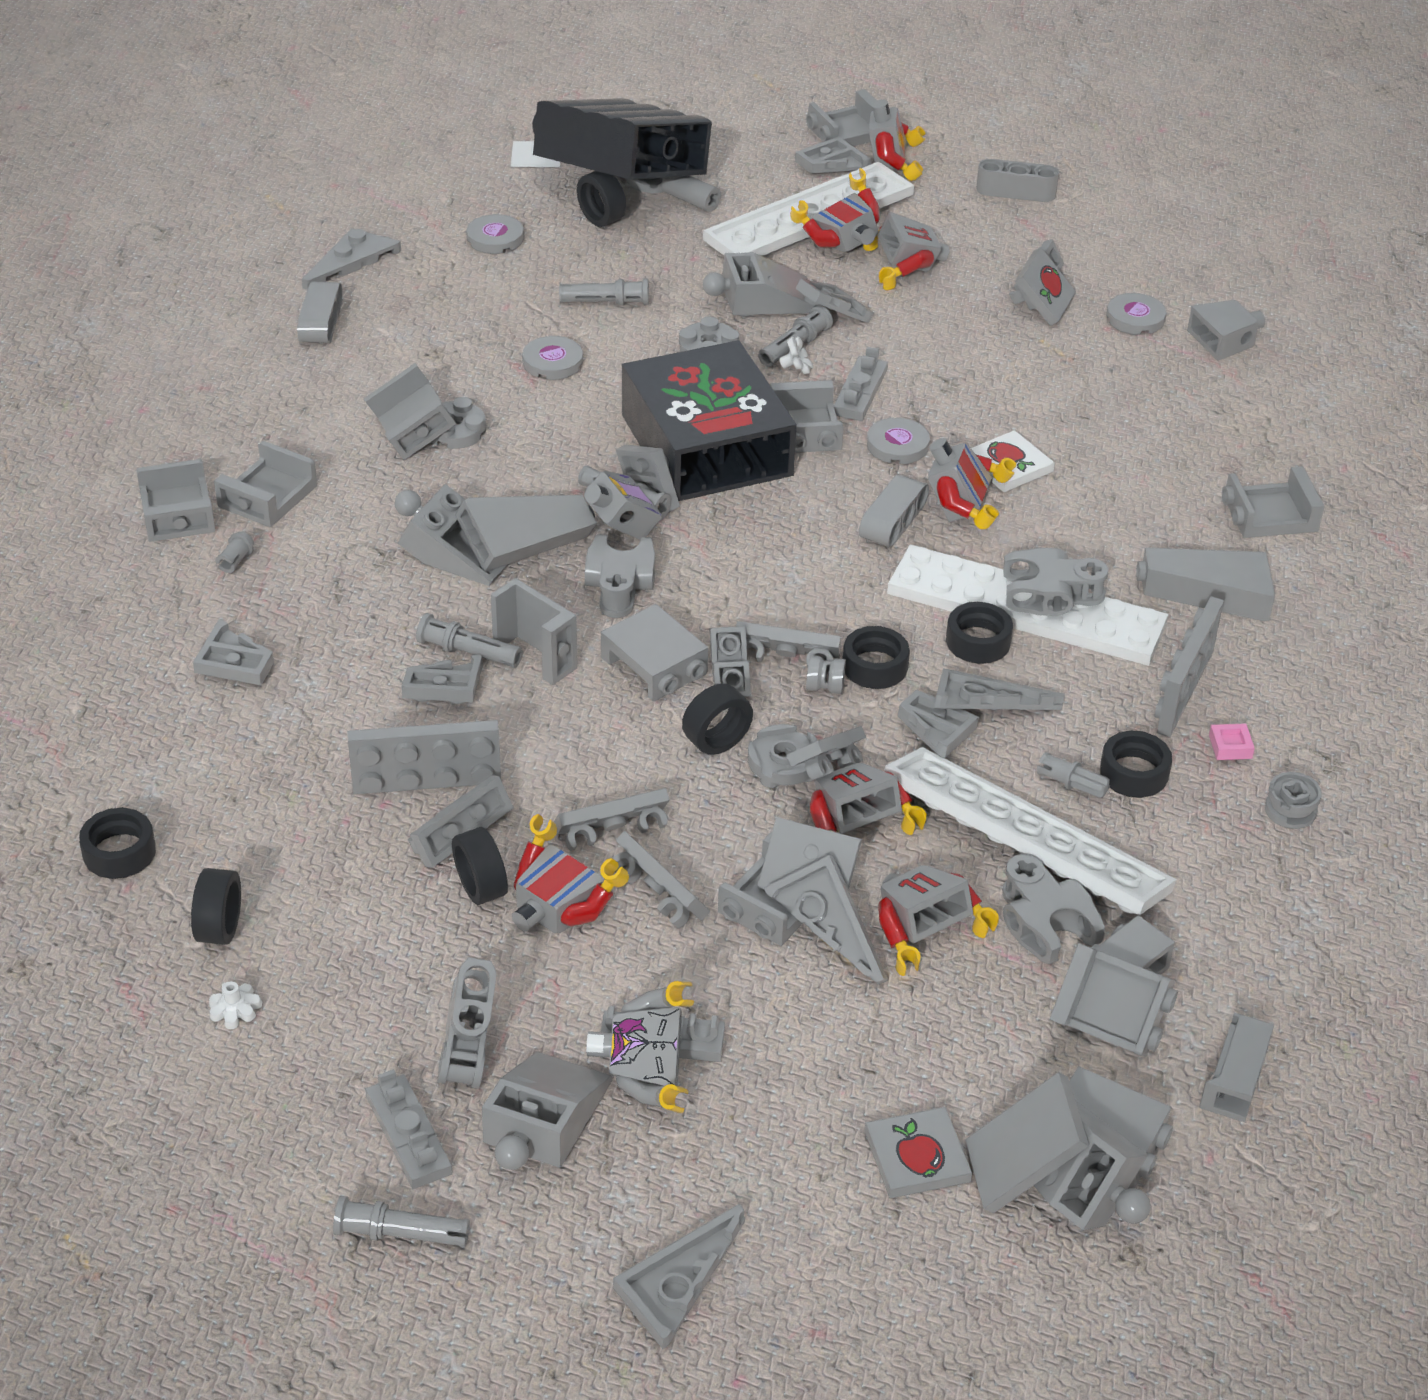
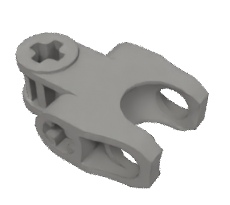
[585,534,655,618]
[1003,548,1109,616]
[1002,854,1105,964]
[437,957,496,1089]

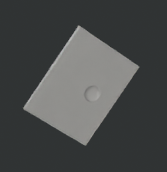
[757,817,862,891]

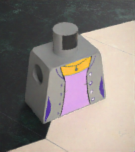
[584,471,663,540]

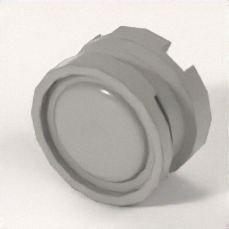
[1265,772,1322,829]

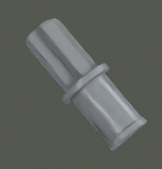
[1037,752,1110,798]

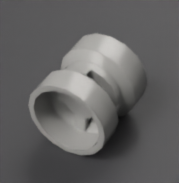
[806,656,846,694]

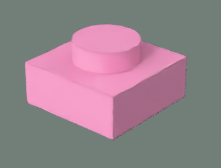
[1209,724,1255,760]

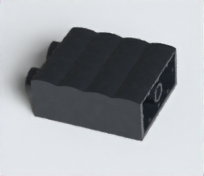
[532,98,712,180]

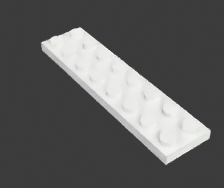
[703,161,914,256]
[887,545,1168,666]
[884,747,1177,916]

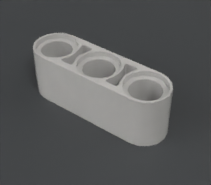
[976,159,1059,202]
[297,281,343,343]
[859,474,929,547]

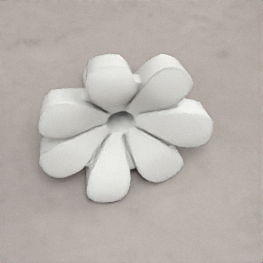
[780,336,813,374]
[209,981,262,1029]

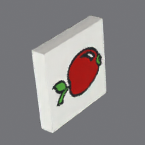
[971,430,1055,492]

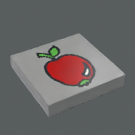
[1015,247,1076,326]
[864,1107,972,1199]

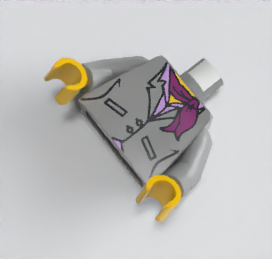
[586,981,694,1113]

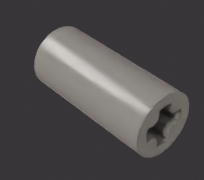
[662,176,721,212]

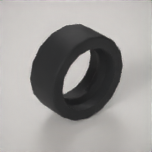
[576,171,626,227]
[946,602,1013,664]
[842,626,910,689]
[682,684,753,755]
[1100,730,1172,798]
[79,807,156,879]
[452,827,508,905]
[191,868,241,945]

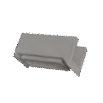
[1199,1012,1274,1123]

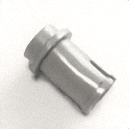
[215,532,254,573]

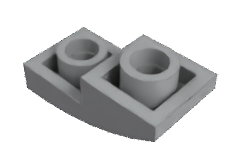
[709,626,751,697]

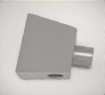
[1187,300,1265,361]

